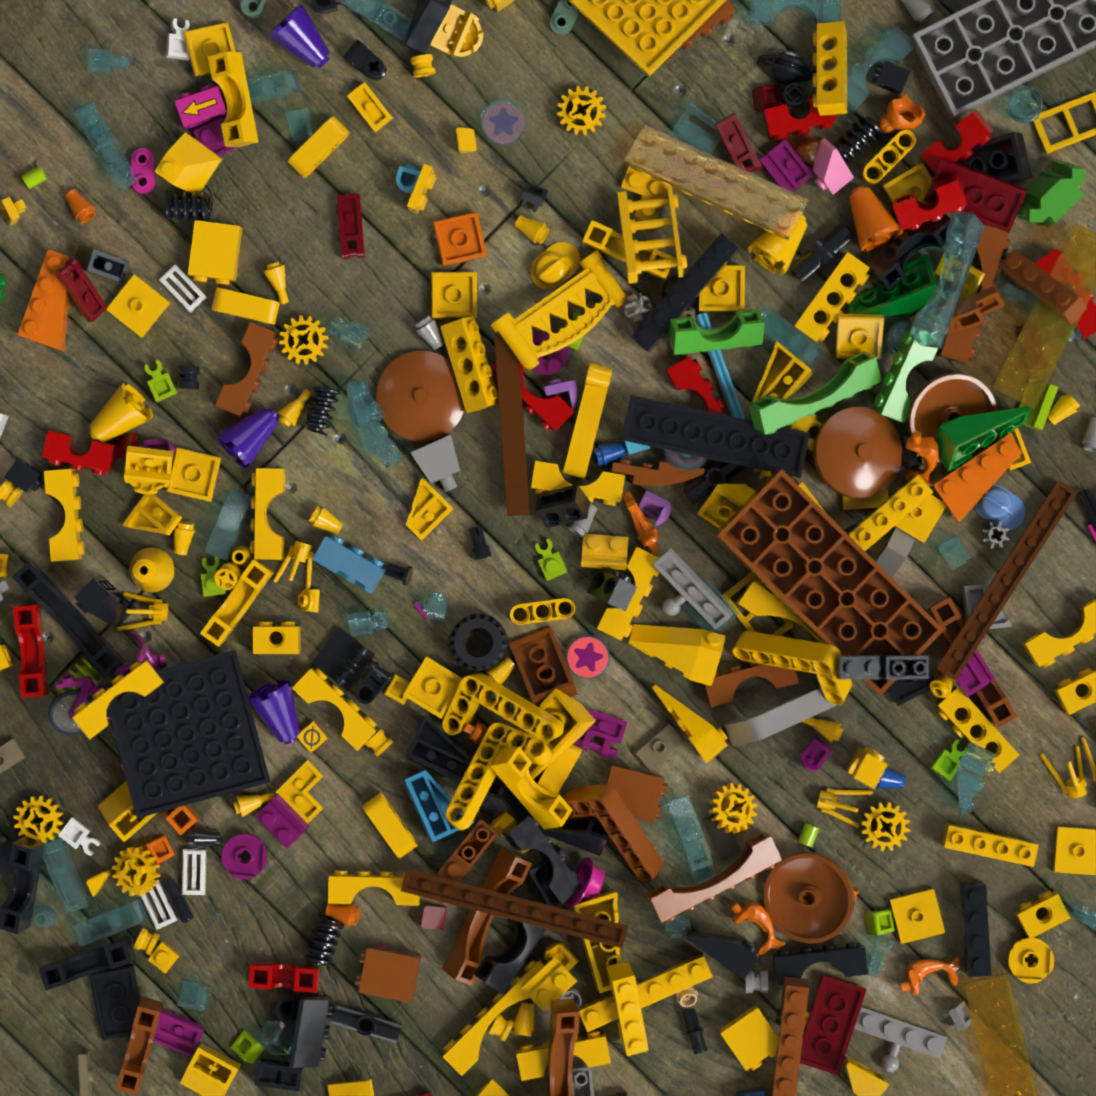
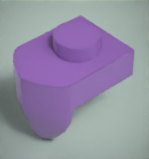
[544,379,577,409]
[638,490,671,526]

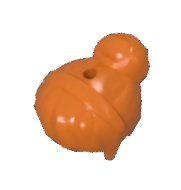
[878,93,926,134]

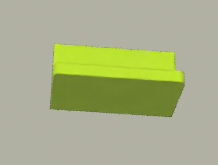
[1019,379,1058,431]

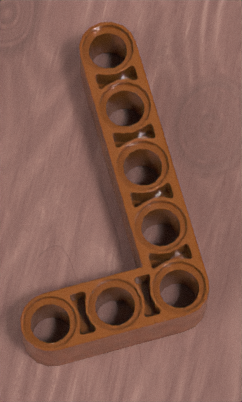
[563,784,664,883]

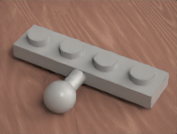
[653,548,733,630]
[854,1007,947,1072]

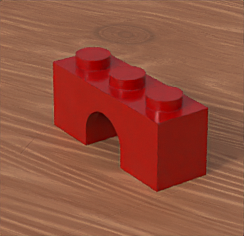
[763,98,837,141]
[920,109,994,173]
[892,174,967,230]
[42,431,117,476]
[248,961,321,993]

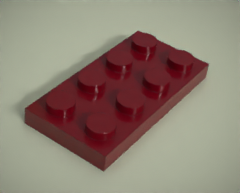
[924,157,1027,233]
[800,974,867,1076]

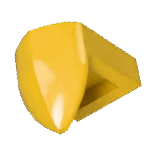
[544,943,579,971]

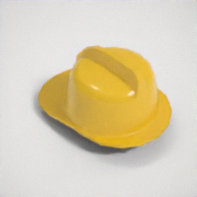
[530,242,581,290]

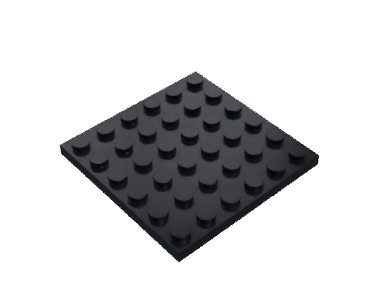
[102,650,270,818]

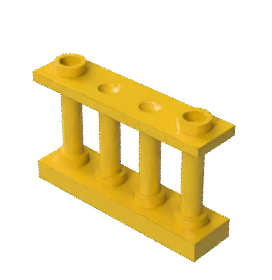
[617,186,687,284]

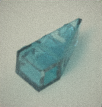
[957,742,996,818]

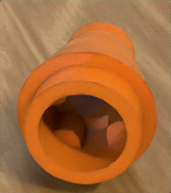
[65,189,96,224]
[325,904,361,927]

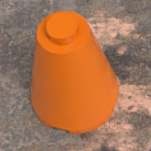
[849,186,903,252]

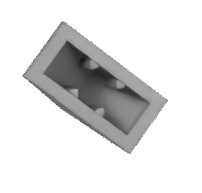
[875,527,916,577]

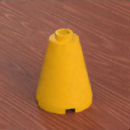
[748,212,807,276]
[89,383,153,443]
[129,547,174,593]

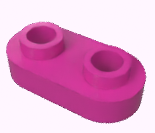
[131,148,156,194]

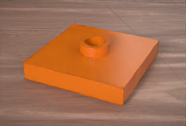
[433,212,488,267]

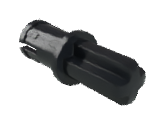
[161,878,194,923]
[683,1008,708,1054]

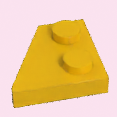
[406,478,454,541]
[122,494,183,536]

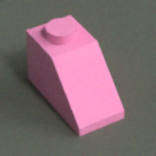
[813,138,854,195]

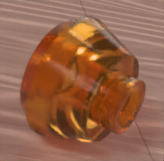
[795,137,823,165]

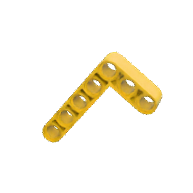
[563,363,613,479]
[732,631,852,705]
[442,672,564,742]
[446,722,552,830]

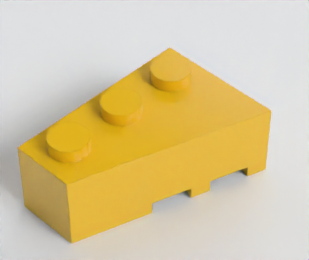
[752,341,813,402]

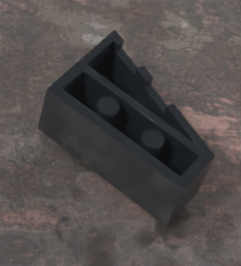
[74,577,137,627]
[405,715,472,784]

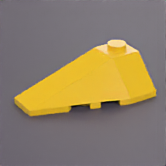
[628,624,726,686]
[651,684,728,763]
[529,689,596,779]

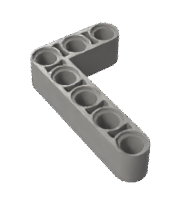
[724,686,846,747]

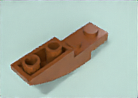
[909,286,1005,335]
[612,458,705,486]
[435,819,498,904]

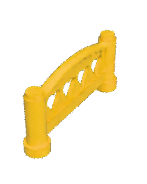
[491,250,627,371]

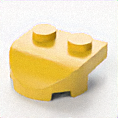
[429,4,483,57]
[124,446,173,495]

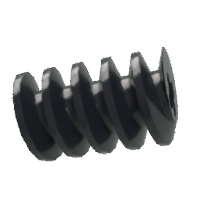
[833,116,883,165]
[164,191,213,221]
[301,386,341,436]
[303,915,344,965]

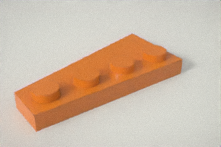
[933,434,1022,523]

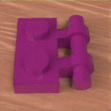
[573,708,628,758]

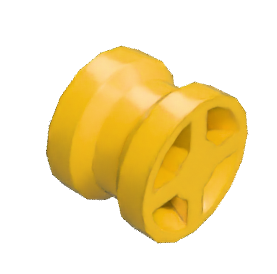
[410,54,436,78]
[0,480,23,508]
[214,562,242,590]
[365,729,393,757]
[134,928,160,956]
[488,1014,514,1042]

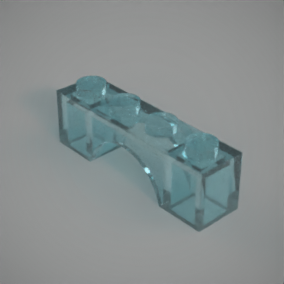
[749,0,842,26]
[833,26,916,115]

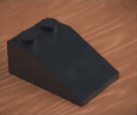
[955,132,1033,184]
[686,930,759,980]

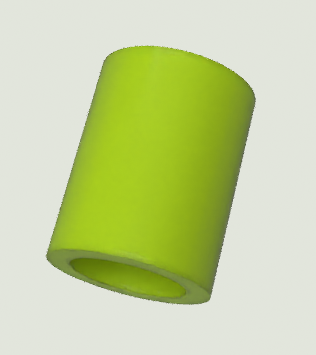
[22,166,47,189]
[797,822,820,847]

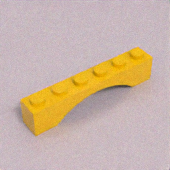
[736,580,823,643]
[579,952,713,1032]
[443,958,546,1076]

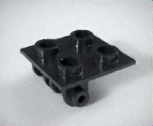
[312,627,375,690]

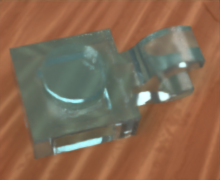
[88,49,130,74]
[328,317,371,351]
[348,610,389,636]
[867,936,893,977]

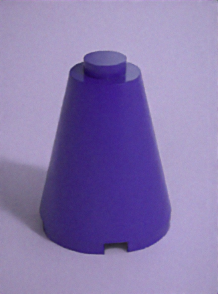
[268,4,330,68]
[216,407,279,469]
[248,678,300,744]

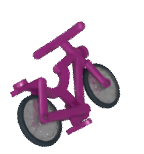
[48,630,167,736]

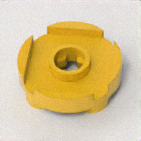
[1007,937,1054,983]

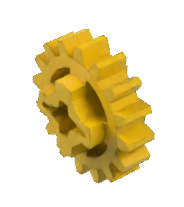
[557,86,606,136]
[279,315,329,365]
[709,783,758,834]
[14,795,64,844]
[861,802,911,851]
[112,846,160,896]

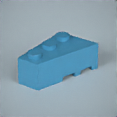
[312,534,386,593]
[402,770,474,842]

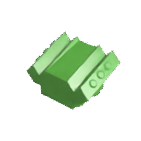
[1017,161,1085,228]

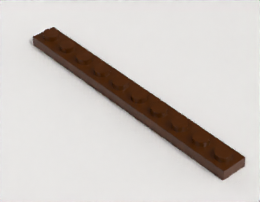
[935,480,1077,682]
[401,869,628,948]

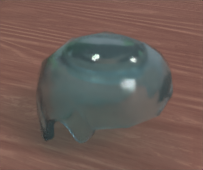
[1008,86,1043,124]
[882,320,913,356]

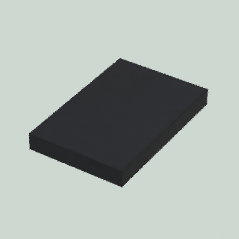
[89,965,141,1041]

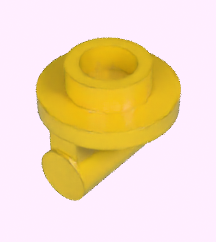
[297,589,320,612]

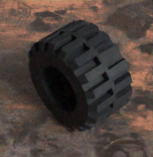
[450,613,507,671]

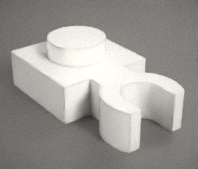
[166,18,190,61]
[58,817,101,856]

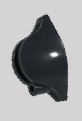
[756,50,815,85]

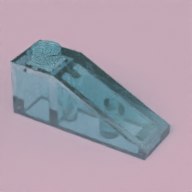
[761,307,824,369]

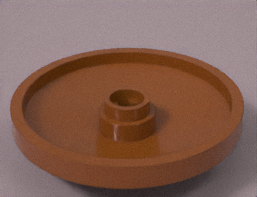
[376,351,465,442]
[907,373,997,463]
[813,407,902,498]
[764,852,855,943]

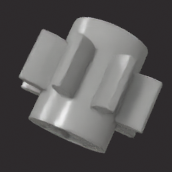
[623,293,652,322]
[981,521,1010,549]

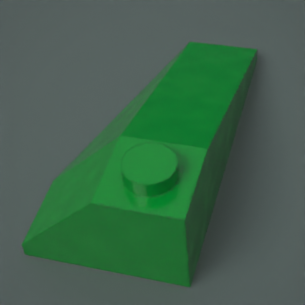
[847,254,945,317]
[936,406,1030,471]

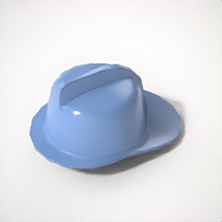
[974,484,1026,530]

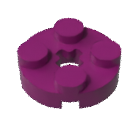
[532,329,570,375]
[221,833,268,880]

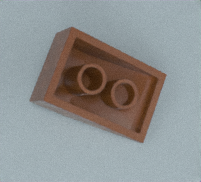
[509,627,578,707]

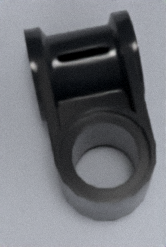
[343,39,387,81]
[355,661,395,704]

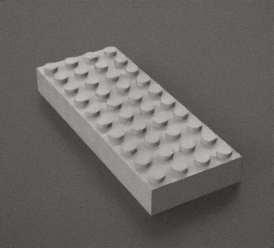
[911,0,1096,120]

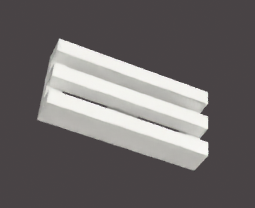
[159,264,207,313]
[182,849,206,895]
[141,879,178,930]

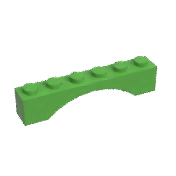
[748,351,882,435]

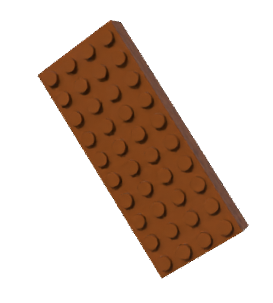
[714,469,944,696]

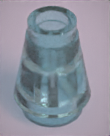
[34,905,57,928]

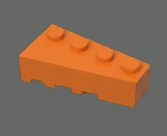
[18,249,73,352]

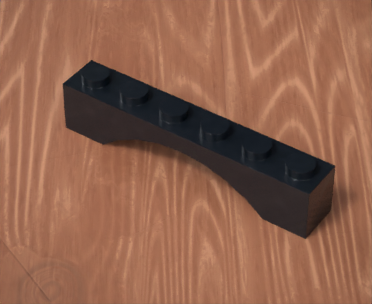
[630,233,740,352]
[12,561,125,677]
[479,779,609,856]

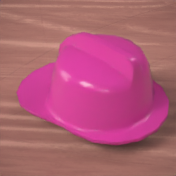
[567,857,605,908]

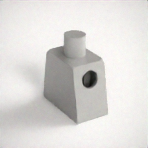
[411,435,461,492]

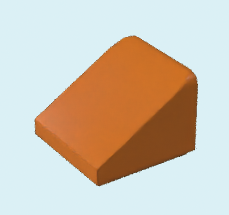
[142,835,175,864]

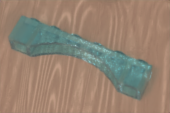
[910,212,985,349]

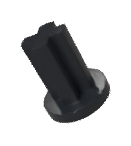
[385,563,413,586]

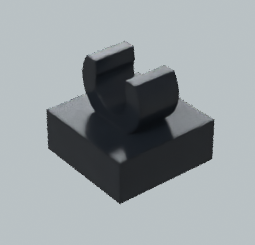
[520,182,548,212]

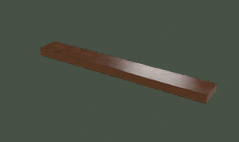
[494,333,530,516]

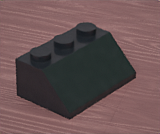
[289,992,334,1068]

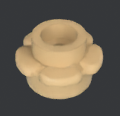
[676,987,698,1008]

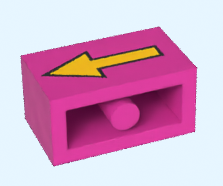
[175,85,227,130]

